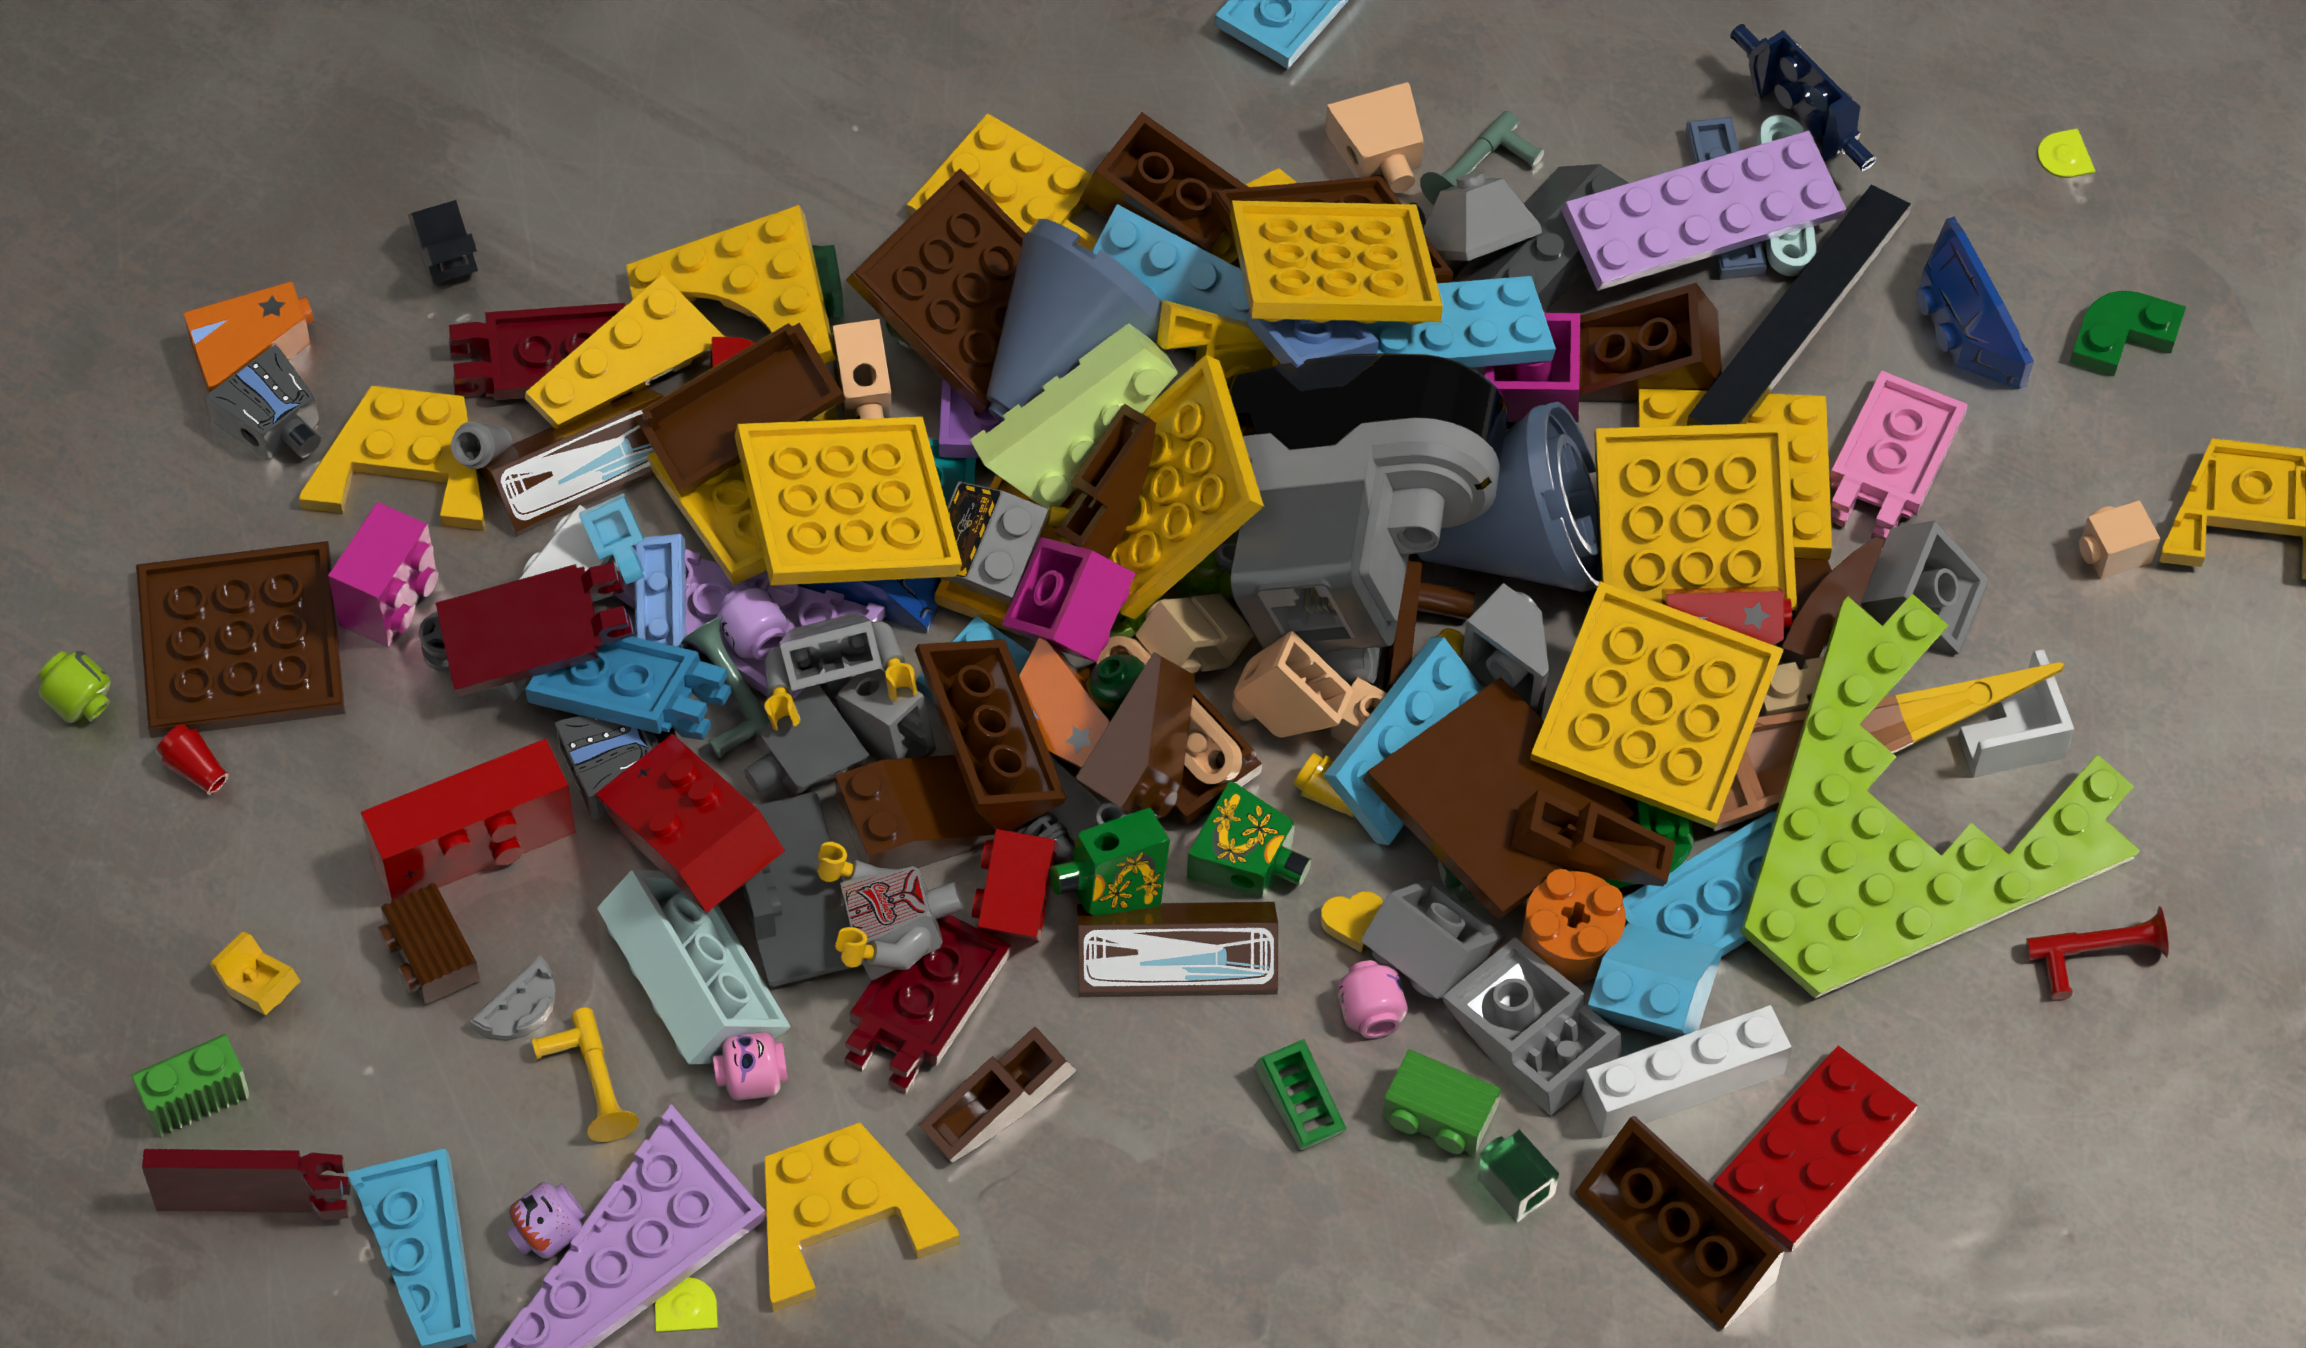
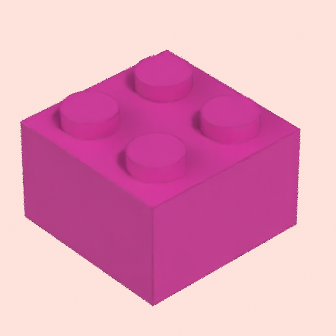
[1484,313,1580,423]
[328,502,438,648]
[1001,537,1136,662]

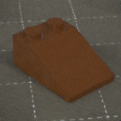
[1080,112,1248,252]
[1579,283,1722,402]
[1076,652,1195,820]
[835,755,996,869]

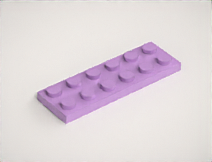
[1561,130,1846,291]

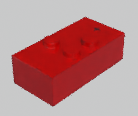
[595,734,785,913]
[360,738,576,902]

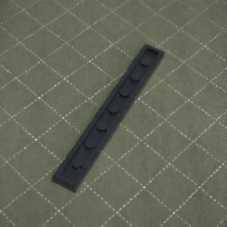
[1687,184,1911,426]

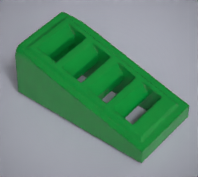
[1254,1039,1347,1151]

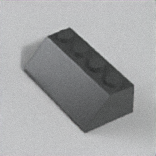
[1452,164,1629,313]

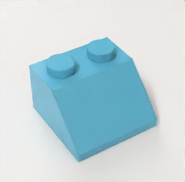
[1588,924,1723,1039]

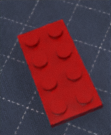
[1713,1045,1918,1252]

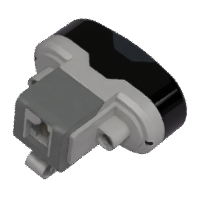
[1214,353,1508,685]

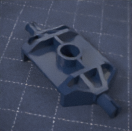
[1730,24,1876,172]

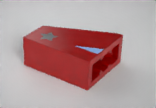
[1662,586,1792,645]

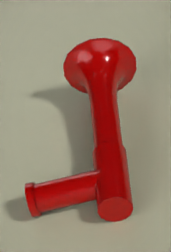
[2026,906,2169,1000]

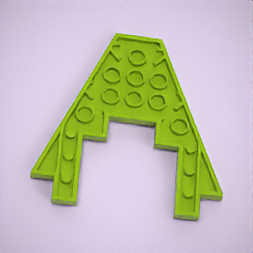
[1740,594,2140,998]

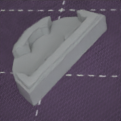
[469,955,556,1041]

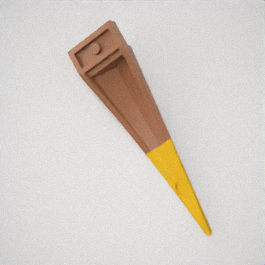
[1714,662,2065,831]

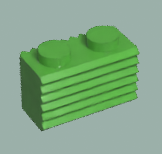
[130,1034,250,1138]
[1382,1049,1502,1155]

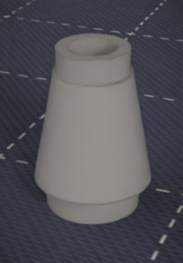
[451,422,512,469]

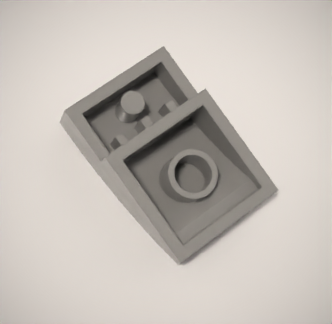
[1442,937,1623,1116]

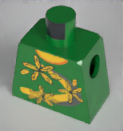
[1187,780,1312,898]
[1049,808,1170,916]

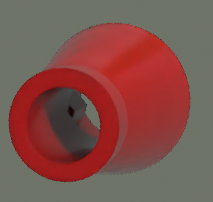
[156,724,229,795]

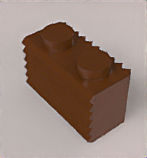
[377,883,480,1005]

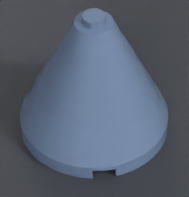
[986,219,1175,422]
[1412,402,1601,592]

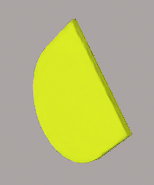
[2038,128,2096,178]
[655,1277,718,1333]

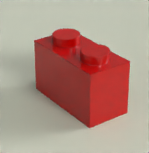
[972,829,1058,941]

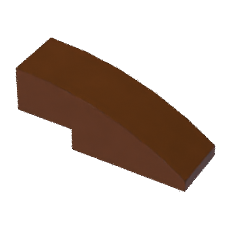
[1055,404,1156,559]
[1777,537,1885,670]
[1511,789,1676,887]
[918,1026,1077,1163]

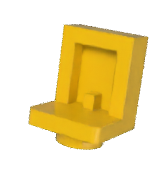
[210,931,301,1015]

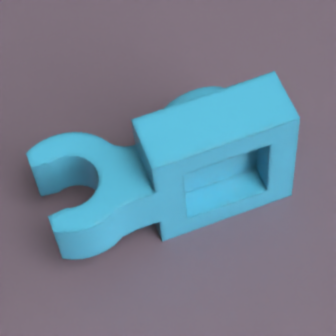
[579,493,644,585]

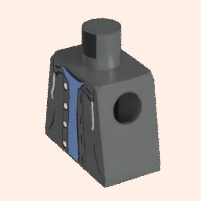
[206,344,321,458]
[555,716,677,821]

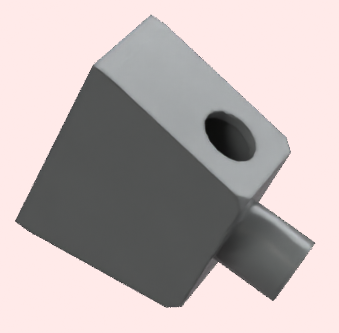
[744,684,869,797]

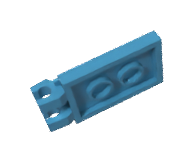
[525,636,732,740]

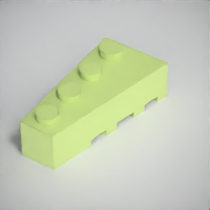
[970,323,1178,511]

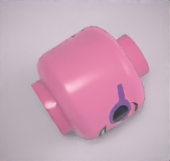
[1337,960,1408,1039]
[713,1032,788,1101]

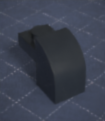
[408,200,478,284]

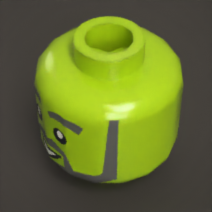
[37,651,111,723]

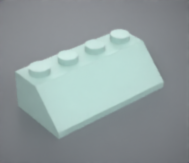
[597,870,791,1064]

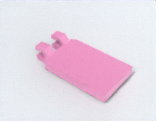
[1829,370,1968,543]

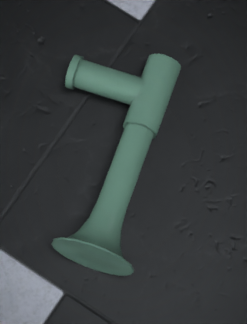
[1420,111,1544,205]
[680,616,770,759]

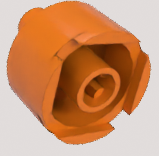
[1522,869,1626,986]

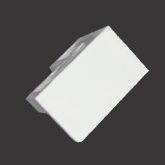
[1958,649,2075,778]

